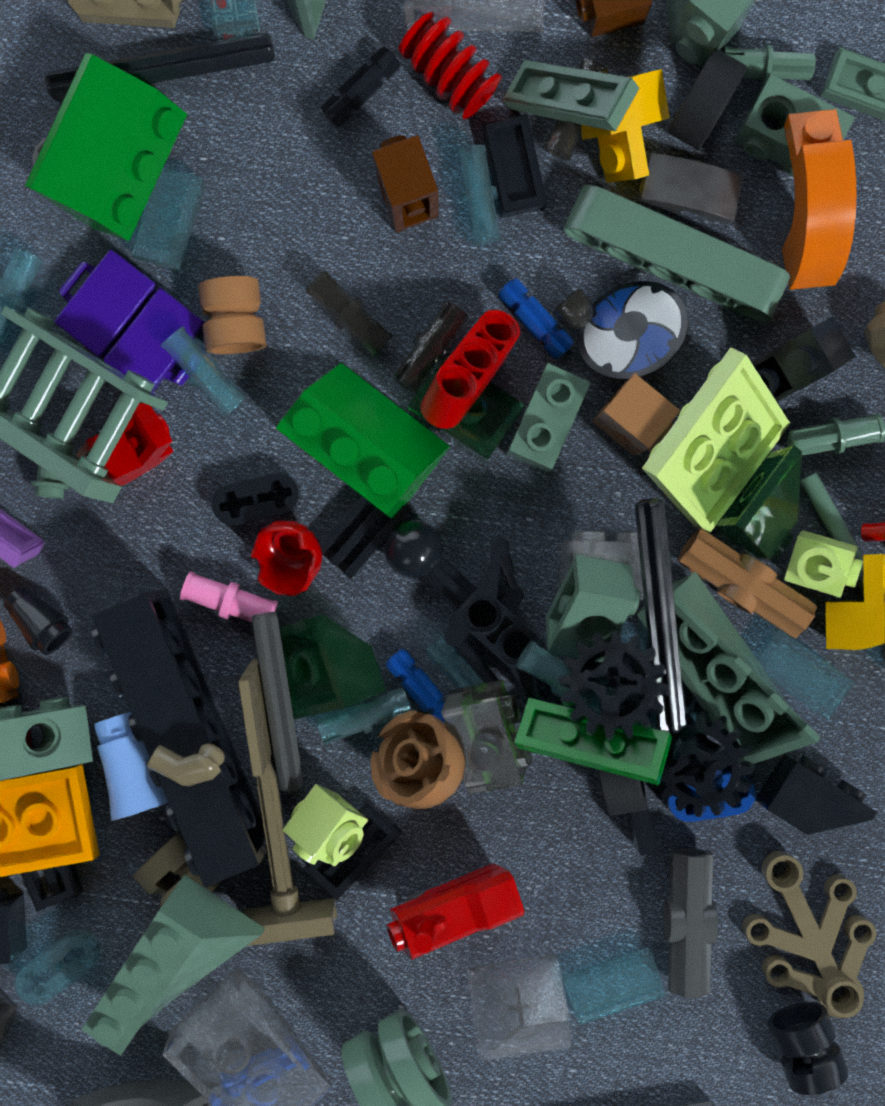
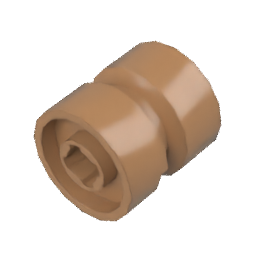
[198,276,267,355]

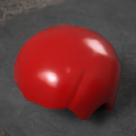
[251,521,323,597]

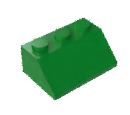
[25,53,188,241]
[275,363,450,520]

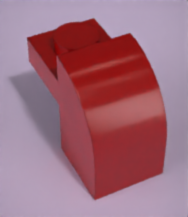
[76,403,174,486]

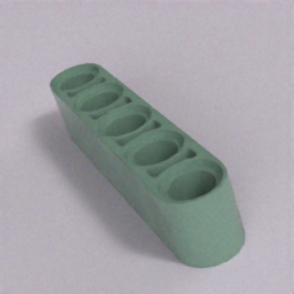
[563,184,790,322]

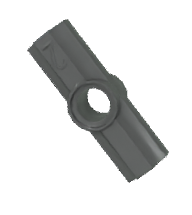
[663,847,718,998]

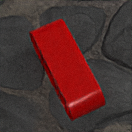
[421,309,520,429]

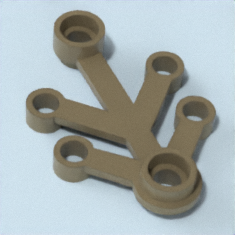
[742,851,877,1018]

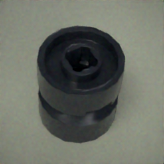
[767,1002,848,1095]

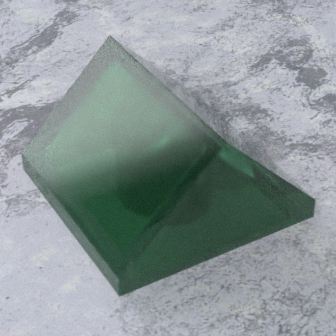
[408,354,525,464]

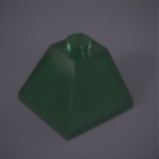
[715,445,802,559]
[279,614,386,719]

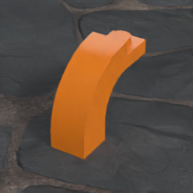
[782,109,857,290]

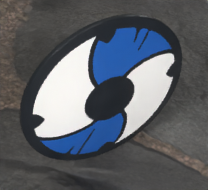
[578,281,689,380]

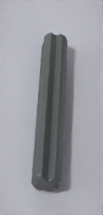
[251,611,304,793]

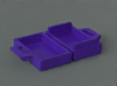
[54,249,205,392]

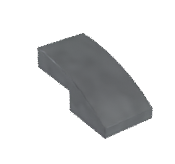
[637,153,744,224]

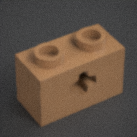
[592,373,680,456]

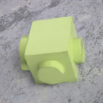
[784,530,863,598]
[282,784,368,866]

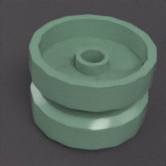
[341,1009,452,1106]

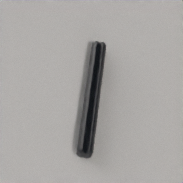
[45,32,275,101]
[634,498,686,733]

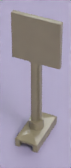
[238,659,337,946]

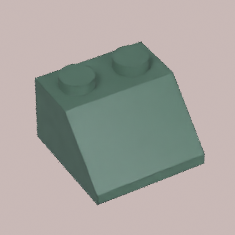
[666,0,756,68]

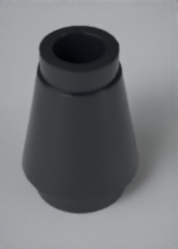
[3,587,73,655]

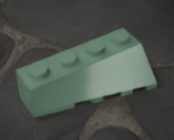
[636,572,821,764]
[81,875,265,1056]

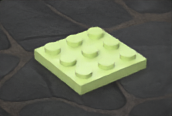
[642,347,790,534]

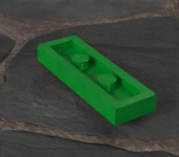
[514,698,672,785]

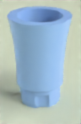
[94,712,168,821]

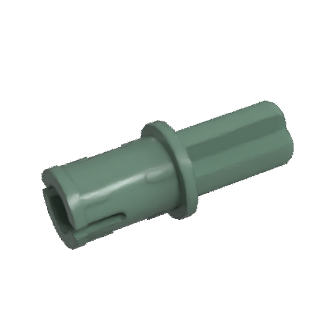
[722,45,816,85]
[787,413,885,457]

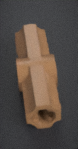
[677,528,818,639]

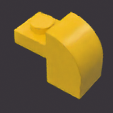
[581,69,670,183]
[825,554,885,650]

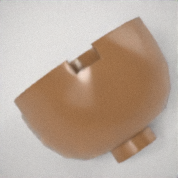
[370,711,466,809]

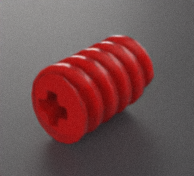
[398,12,502,120]

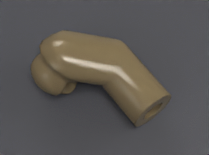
[147,744,225,786]

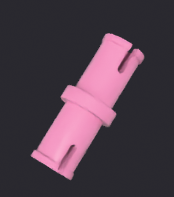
[180,571,279,623]

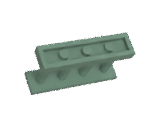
[0,306,168,503]

